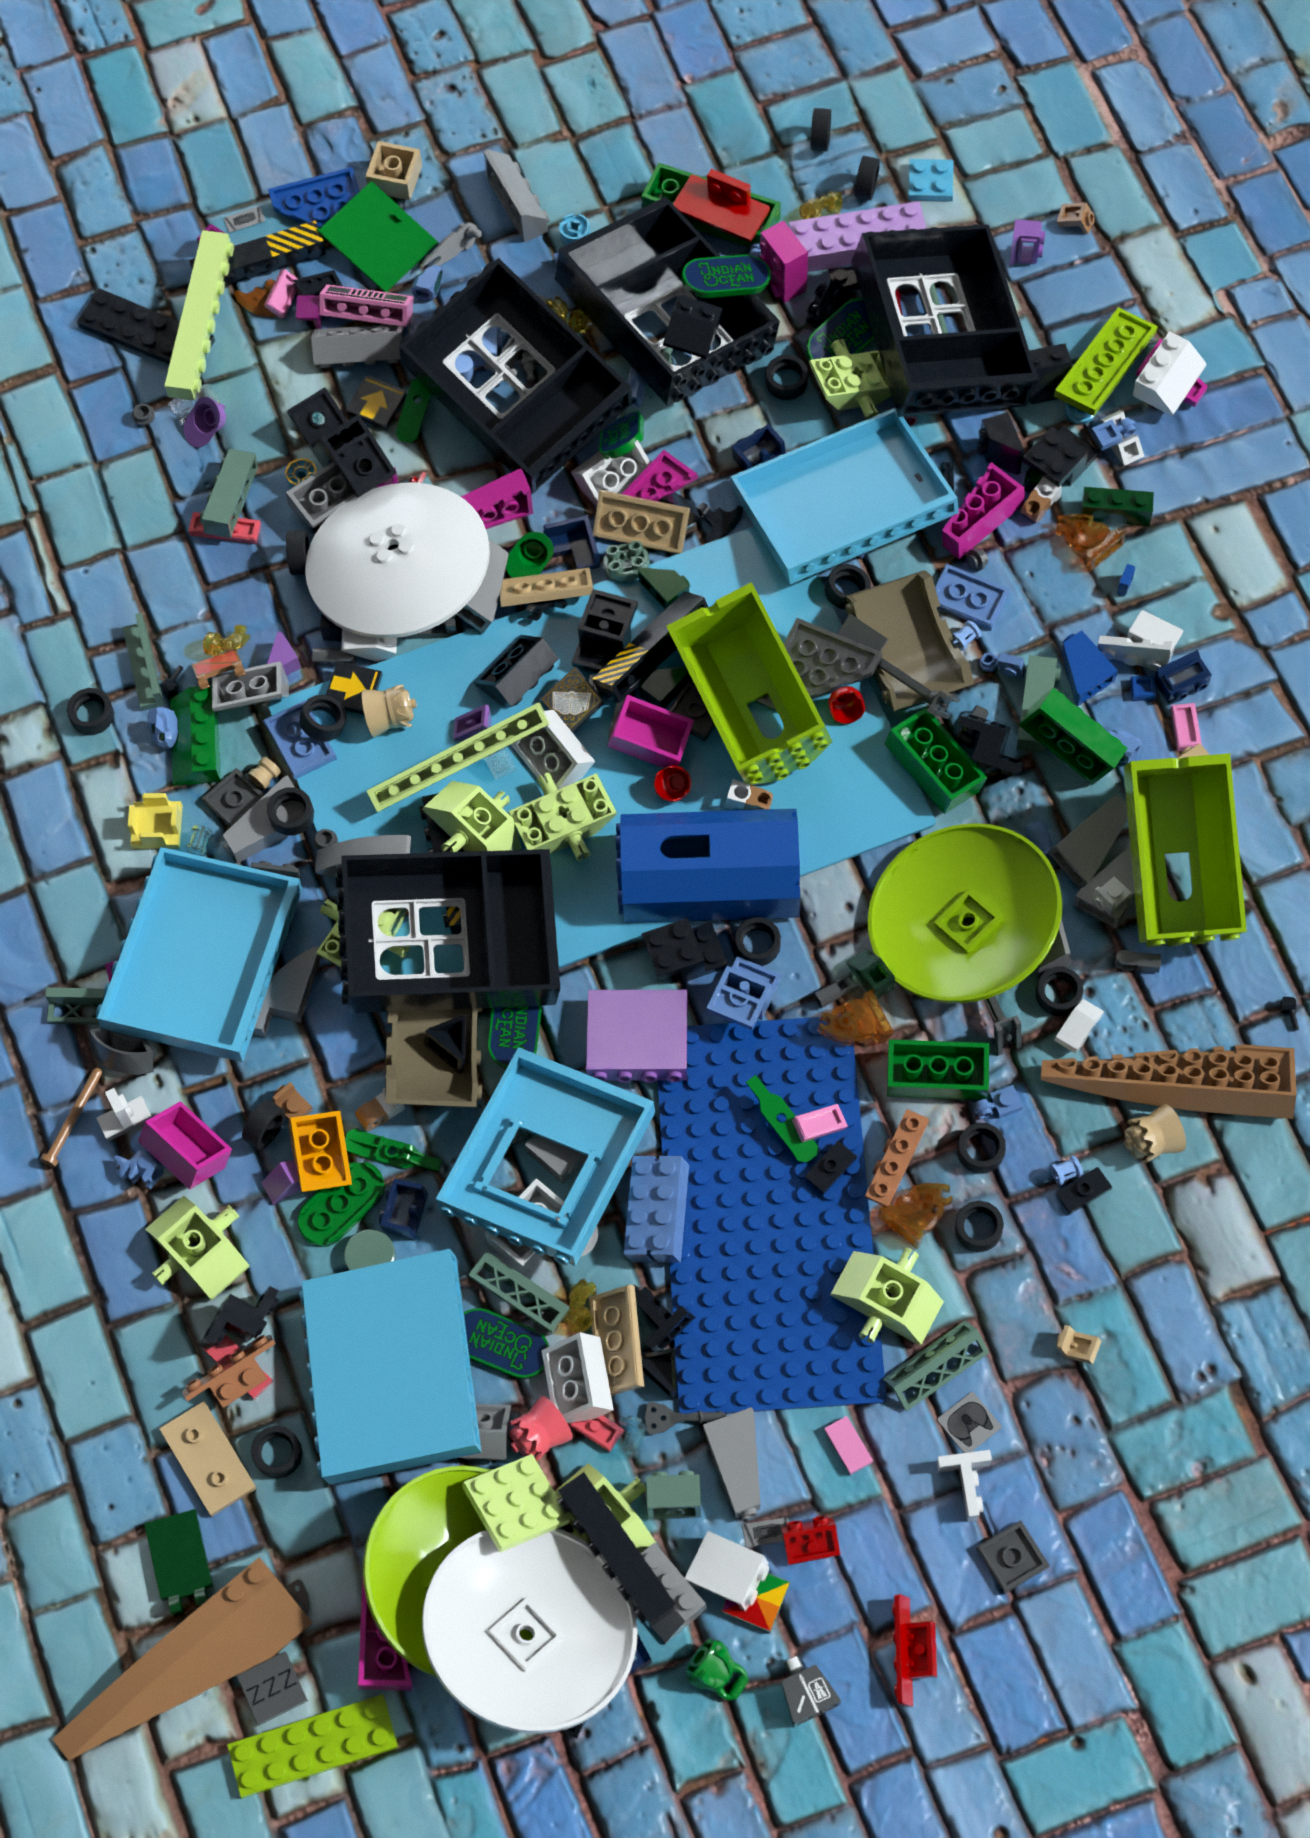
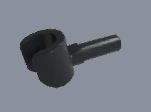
[163,665,183,697]
[1280,996,1299,1031]

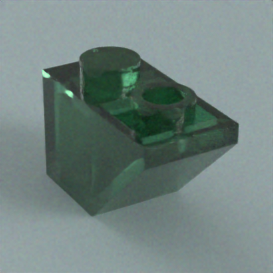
[846,949,895,1001]

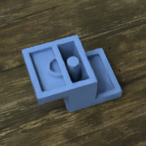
[707,956,782,1030]

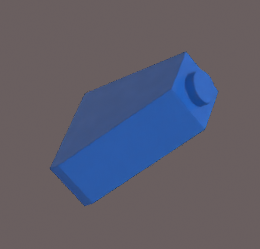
[1061,630,1118,706]

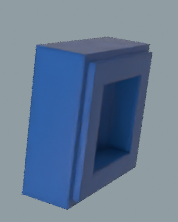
[1117,564,1136,596]
[1130,675,1157,701]

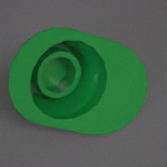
[506,532,554,578]

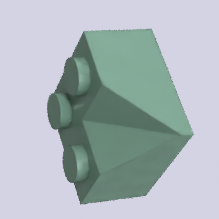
[646,1471,701,1519]

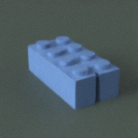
[624,1156,689,1263]

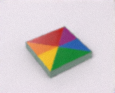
[721,1573,790,1634]

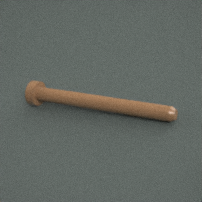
[40,1068,102,1168]

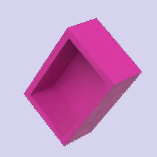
[759,220,808,303]
[607,695,694,768]
[138,1101,232,1190]

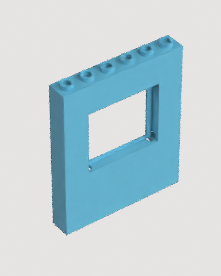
[436,1047,655,1266]

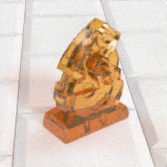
[1056,514,1126,572]
[817,990,894,1046]
[878,1183,953,1249]

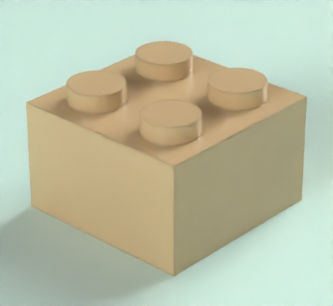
[365,141,422,201]

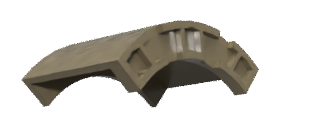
[845,570,974,711]
[385,1008,482,1107]

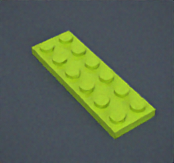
[1054,307,1158,416]
[227,1694,399,1799]

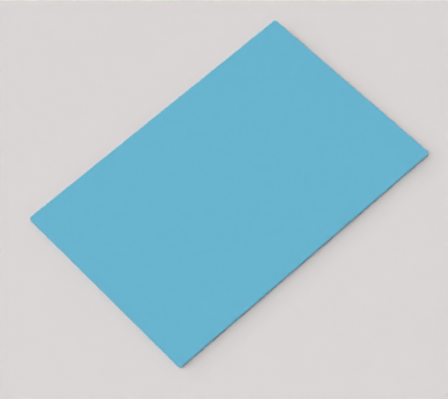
[268,527,936,975]

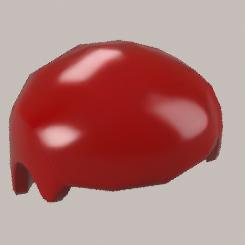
[828,686,865,724]
[653,765,692,802]

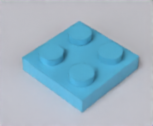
[908,159,953,201]

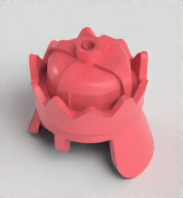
[509,1396,573,1461]

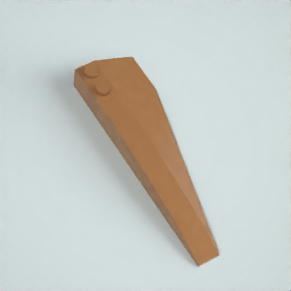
[1041,1045,1296,1119]
[53,1557,313,1761]

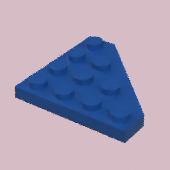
[268,167,360,229]

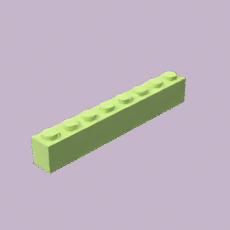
[165,230,234,401]
[367,703,551,812]

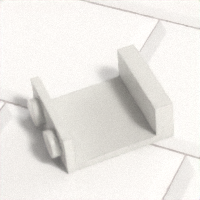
[685,1531,769,1611]

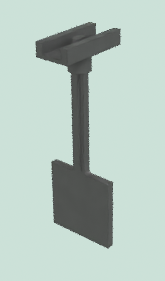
[837,614,960,719]
[963,918,1021,1056]

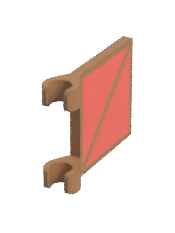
[192,649,246,690]

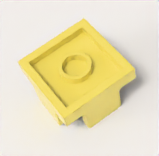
[128,793,183,849]

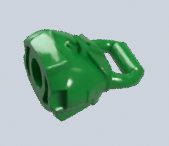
[686,1639,749,1701]

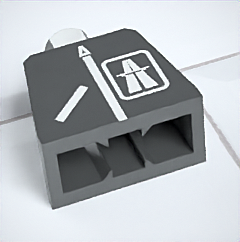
[781,1656,841,1727]

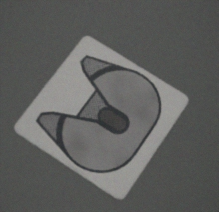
[938,1392,1002,1453]

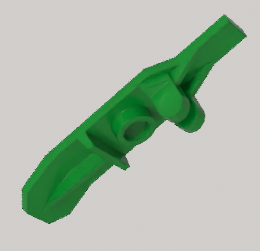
[396,379,431,444]
[746,1075,818,1162]
[345,1128,442,1172]

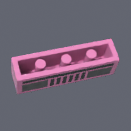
[319,285,413,327]

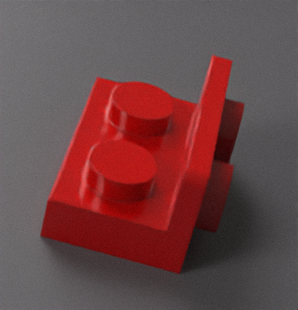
[781,1516,841,1565]

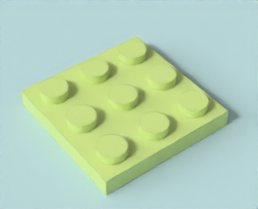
[462,1454,570,1553]

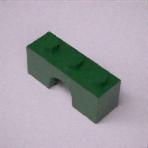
[1080,487,1154,526]

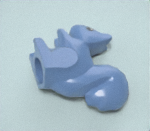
[114,1130,164,1189]

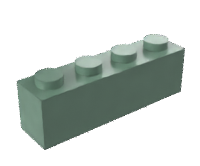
[200,449,258,538]
[1016,655,1061,753]

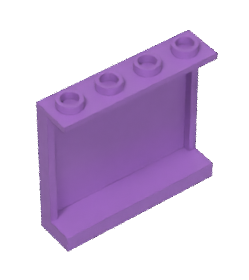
[586,990,687,1083]

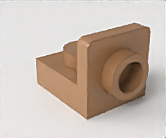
[1057,203,1094,234]
[272,1082,313,1120]

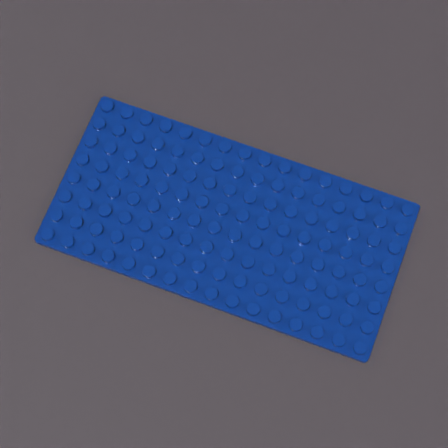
[657,1015,887,1414]

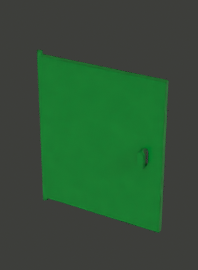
[316,181,439,293]

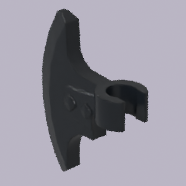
[697,502,743,543]
[525,599,568,621]

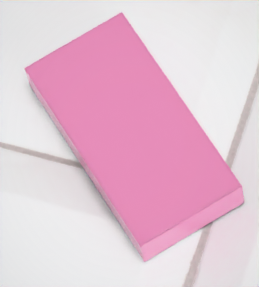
[264,268,298,318]
[1170,703,1202,751]
[792,1104,848,1142]
[824,1416,873,1475]

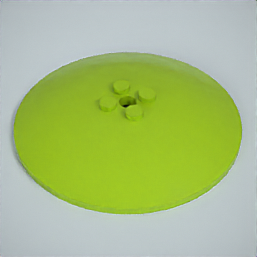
[868,823,1062,1004]
[363,1466,533,1678]

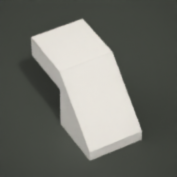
[1100,410,1144,466]
[1054,999,1104,1053]

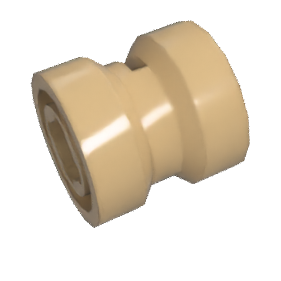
[247,757,281,790]

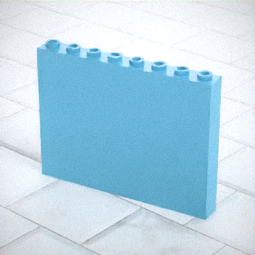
[731,408,959,584]
[96,847,302,1062]
[299,1249,482,1485]

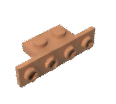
[865,1109,929,1207]
[182,1334,276,1408]

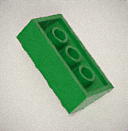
[170,685,221,786]

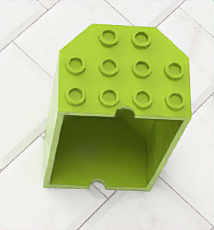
[666,582,833,785]
[1123,753,1247,947]

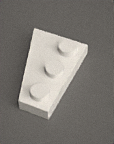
[1097,635,1172,671]

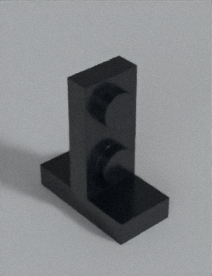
[633,1285,696,1351]

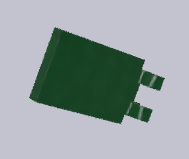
[144,1509,214,1617]

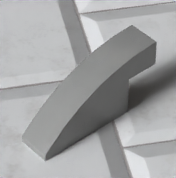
[315,835,411,878]
[252,946,322,1038]

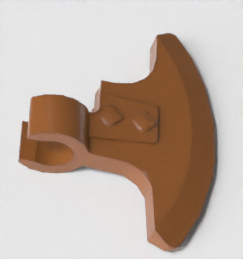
[234,279,276,317]

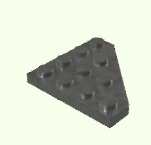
[756,618,882,711]

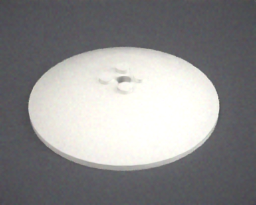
[305,483,490,638]
[422,1529,637,1733]

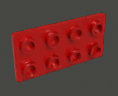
[673,169,770,242]

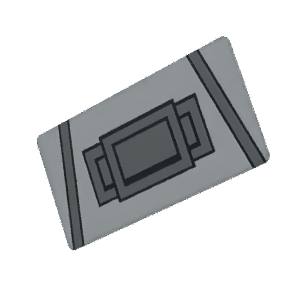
[224,206,265,232]
[743,1517,789,1547]

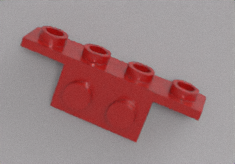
[892,1594,937,1707]

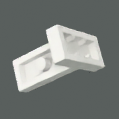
[97,1088,152,1142]
[936,1450,992,1522]

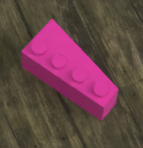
[942,462,1025,559]
[461,468,534,529]
[358,1576,412,1691]

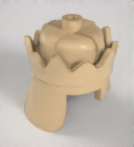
[362,685,417,738]
[1124,1104,1186,1163]

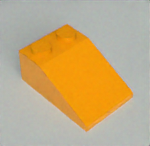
[288,1111,352,1193]

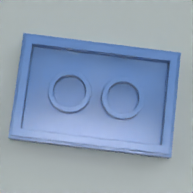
[935,564,1010,630]
[263,700,337,780]

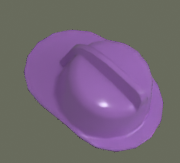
[184,396,226,447]

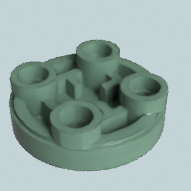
[603,541,650,581]
[344,1230,396,1271]

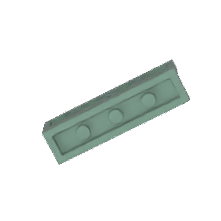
[123,612,165,711]
[45,987,105,1025]
[469,1251,570,1333]
[883,1321,990,1411]

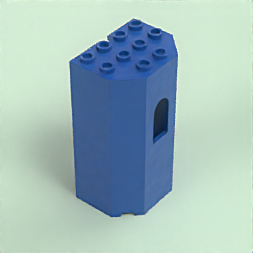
[616,808,800,923]

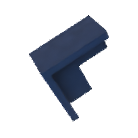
[543,515,600,570]

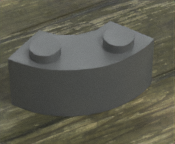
[89,1027,153,1075]

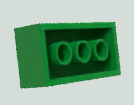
[1019,688,1128,785]
[884,707,987,814]
[887,1039,989,1100]

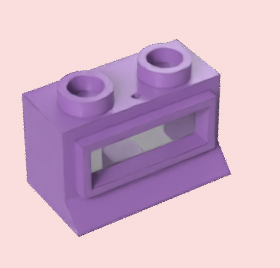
[1010,219,1045,266]

